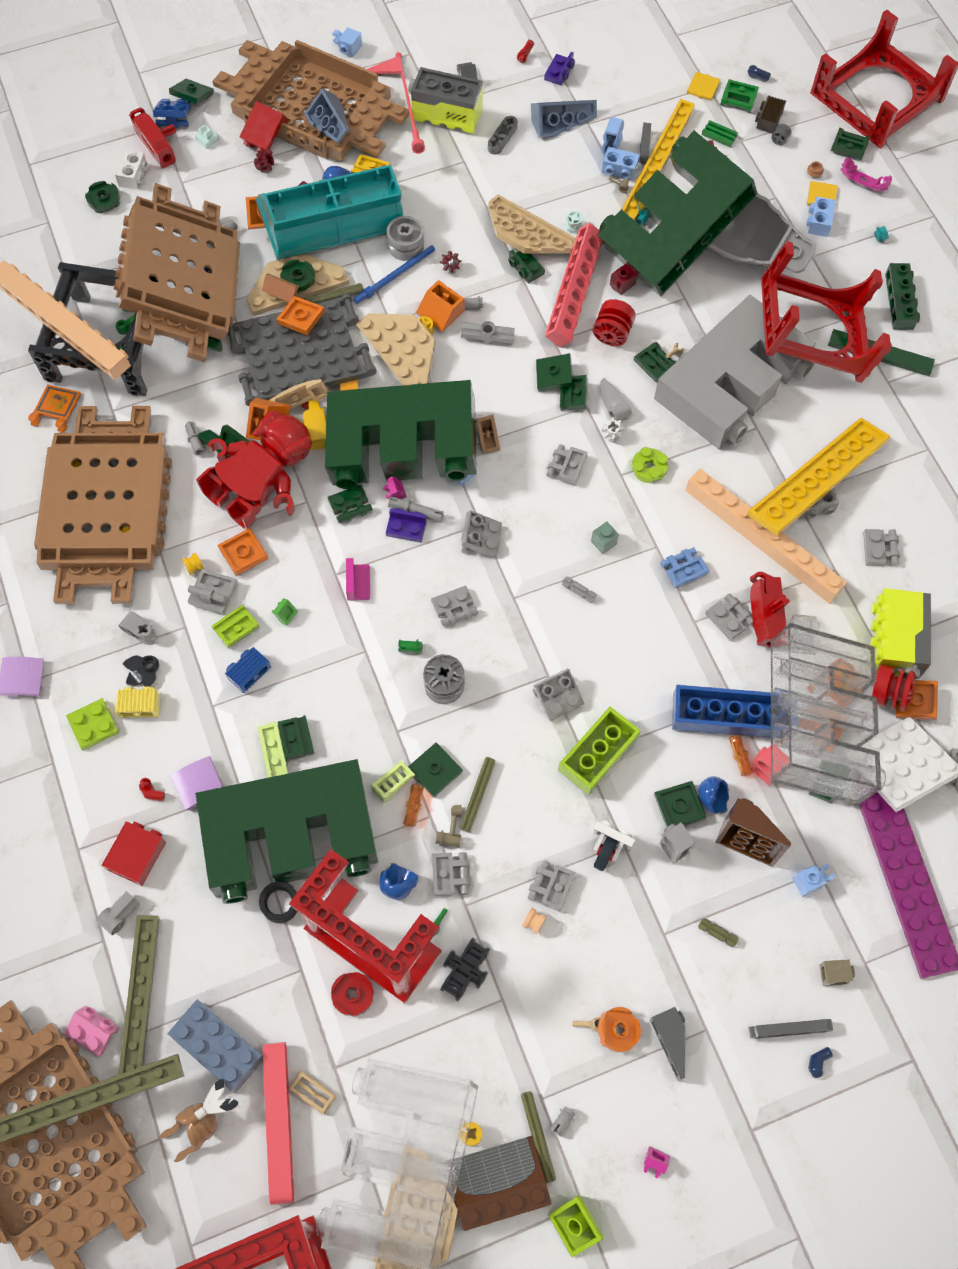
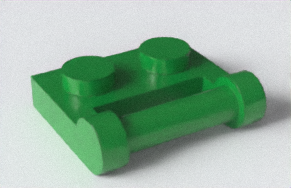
[720,79,759,112]

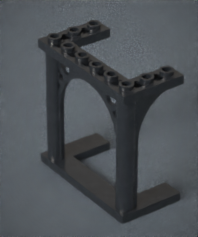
[28,262,158,396]

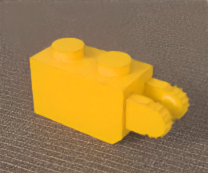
[303,399,326,451]

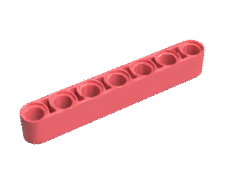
[263,1042,294,1205]

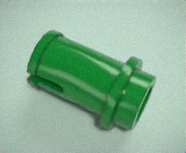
[398,639,423,655]

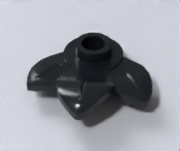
[123,655,159,687]

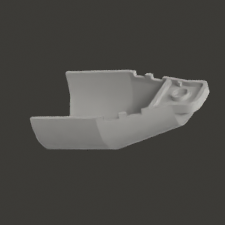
[707,194,816,273]

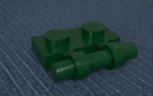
[327,484,373,523]

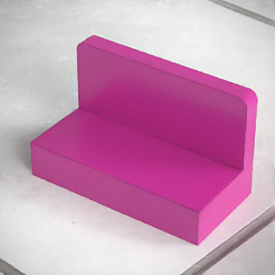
[346,558,370,600]

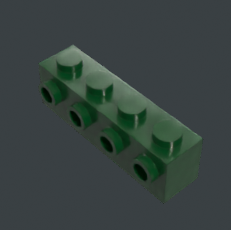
[885,263,920,330]

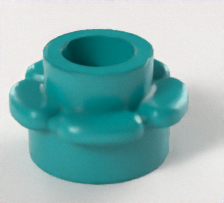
[874,226,889,242]

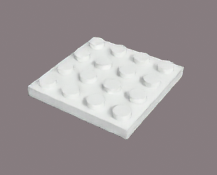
[845,717,958,812]

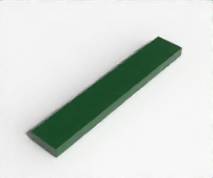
[828,329,935,376]

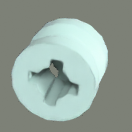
[565,211,583,233]

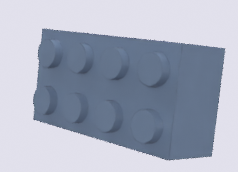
[167,999,263,1093]

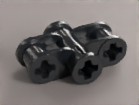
[440,938,491,1002]

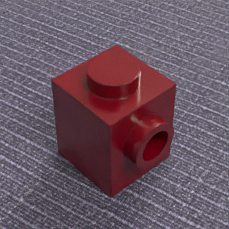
[610,263,638,295]

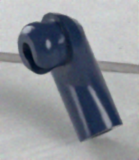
[747,65,771,81]
[808,1047,833,1078]

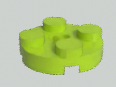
[631,447,668,483]

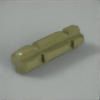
[698,918,739,947]

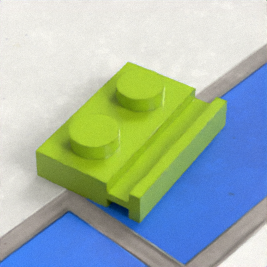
[211,604,260,649]

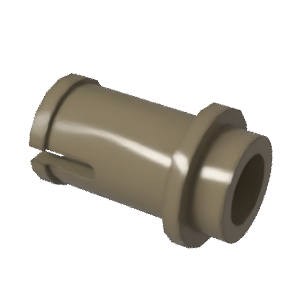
[435,830,461,848]

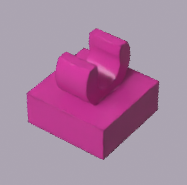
[383,476,407,500]
[644,1146,670,1178]

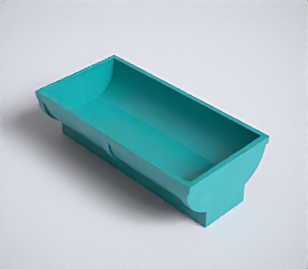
[256,165,403,260]

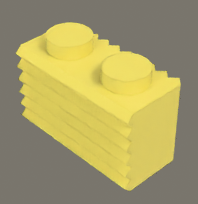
[116,687,161,718]

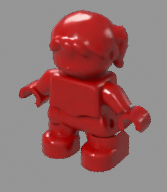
[196,410,313,530]

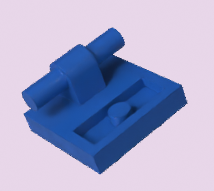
[153,99,192,128]

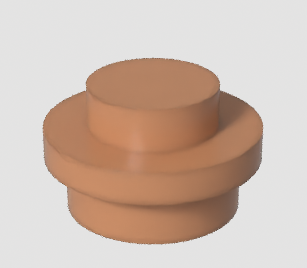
[807,161,824,177]

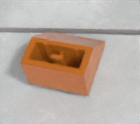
[416,280,465,332]
[246,398,291,440]

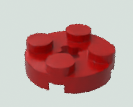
[331,972,374,1017]

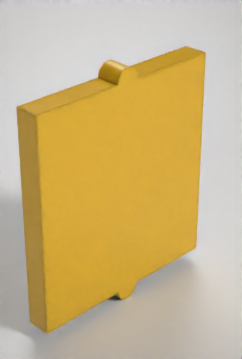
[687,72,721,101]
[807,181,838,206]

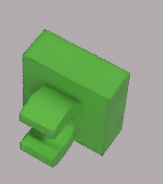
[271,598,298,626]

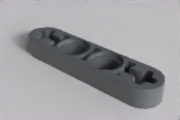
[749,1019,833,1039]

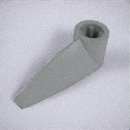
[600,378,632,422]

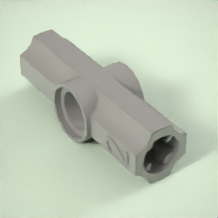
[461,321,515,344]

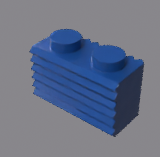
[225,647,271,693]

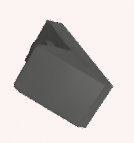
[457,62,478,80]

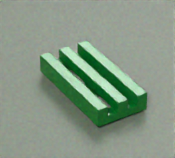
[702,120,738,147]

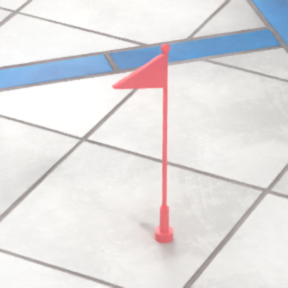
[367,52,425,154]

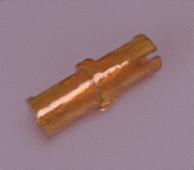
[729,735,754,776]
[403,784,424,827]

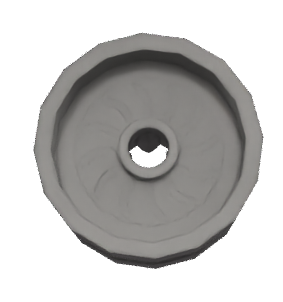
[387,216,424,261]

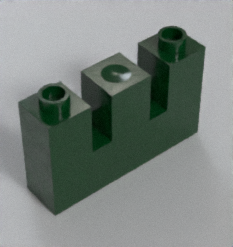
[598,130,758,297]
[325,380,477,489]
[195,759,379,904]

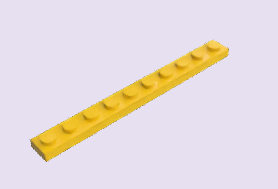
[622,99,695,221]

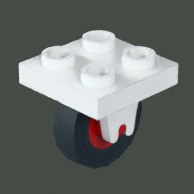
[593,820,635,871]

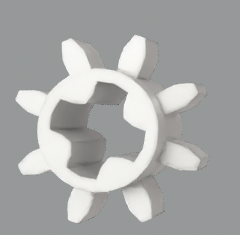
[602,417,624,441]

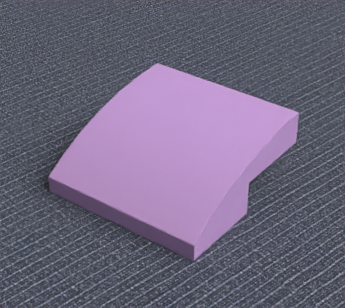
[0,657,44,697]
[171,756,224,810]

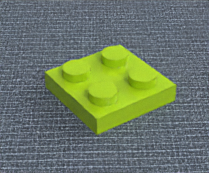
[66,698,119,750]

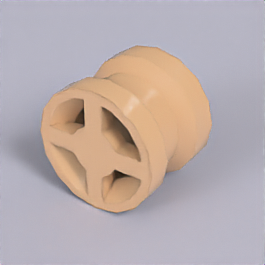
[522,908,547,934]

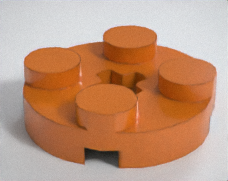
[598,1007,641,1052]

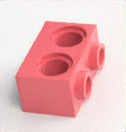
[751,744,791,786]

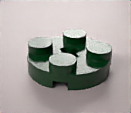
[85,181,120,213]
[280,260,315,293]

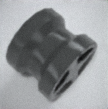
[771,124,792,146]

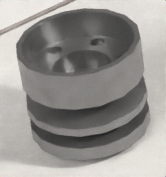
[423,654,465,704]

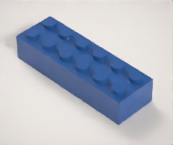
[672,685,795,739]

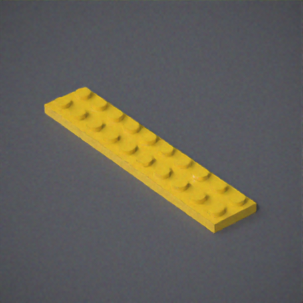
[747,417,890,536]

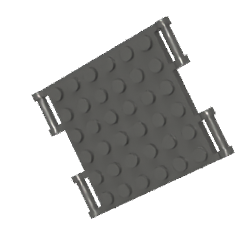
[228,293,377,406]

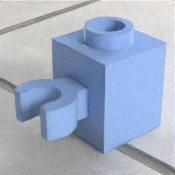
[332,27,362,57]
[792,864,835,897]

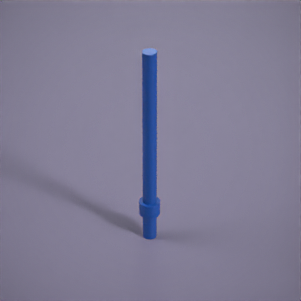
[353,245,435,304]

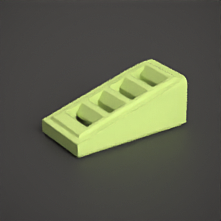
[371,761,415,803]

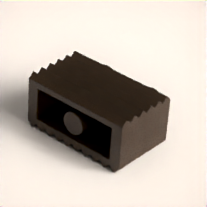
[755,95,786,133]

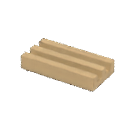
[288,1070,337,1115]

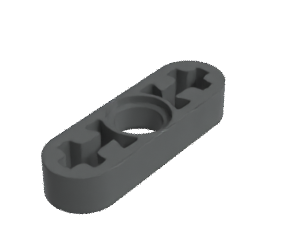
[488,116,518,154]
[639,122,651,163]

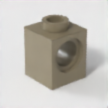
[819,959,855,986]

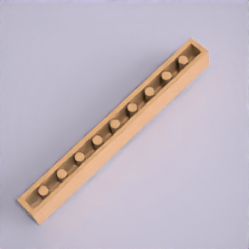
[0,260,131,380]
[685,468,847,604]

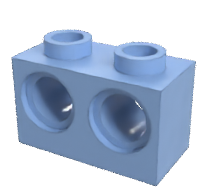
[602,147,640,180]
[806,196,836,237]

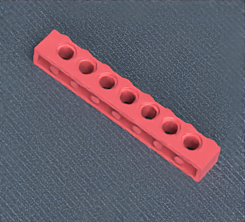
[545,223,603,347]

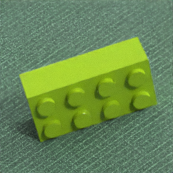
[558,706,641,796]

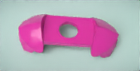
[841,157,892,191]

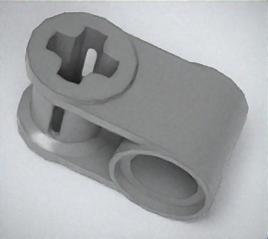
[118,611,157,644]

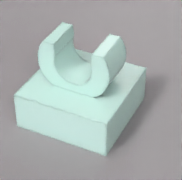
[195,125,219,149]

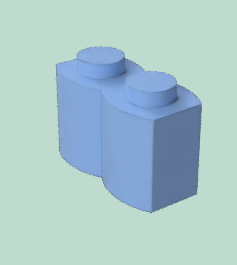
[602,117,624,155]

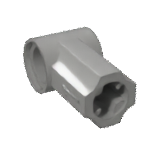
[96,891,140,935]

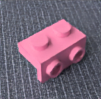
[64,1006,119,1057]

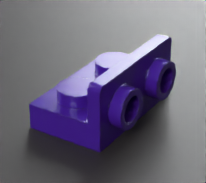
[544,52,575,86]
[385,508,427,543]

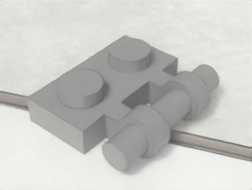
[546,444,588,485]
[863,529,901,566]
[431,586,478,627]
[705,593,753,641]
[432,852,471,896]
[528,860,576,912]

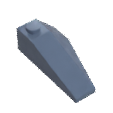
[304,88,349,143]
[531,100,597,137]

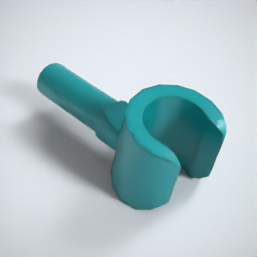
[636,204,649,225]

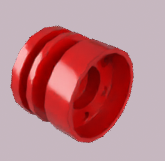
[592,299,636,346]
[871,664,916,712]

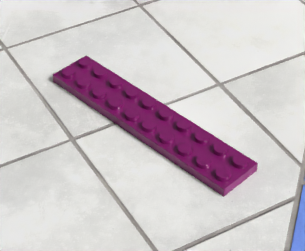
[851,777,958,979]

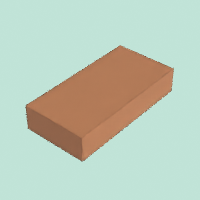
[262,273,299,302]

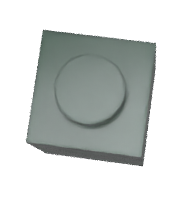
[591,521,619,554]

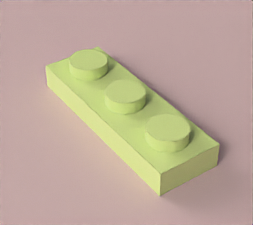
[257,722,288,777]

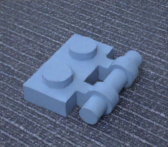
[660,547,709,589]

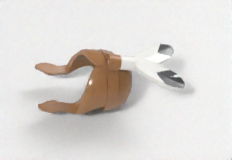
[160,1079,239,1162]

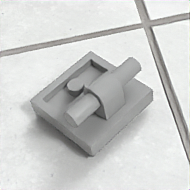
[461,510,502,558]
[188,569,238,615]
[532,668,585,721]

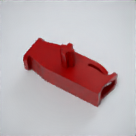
[129,107,177,168]
[750,572,790,648]

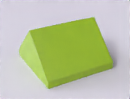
[548,1195,604,1257]

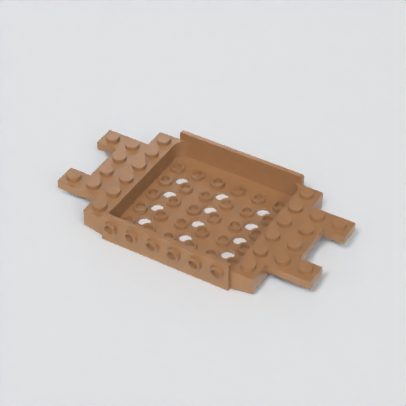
[212,40,410,161]
[113,183,240,362]
[34,406,172,604]
[0,1000,147,1269]

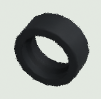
[259,881,298,923]

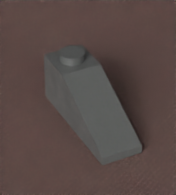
[650,1007,685,1081]

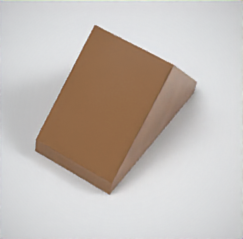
[476,414,500,453]

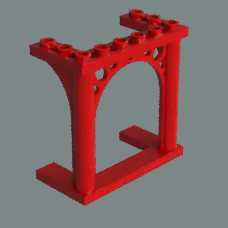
[810,10,958,149]
[761,241,892,383]
[289,849,442,1004]
[175,1215,332,1269]

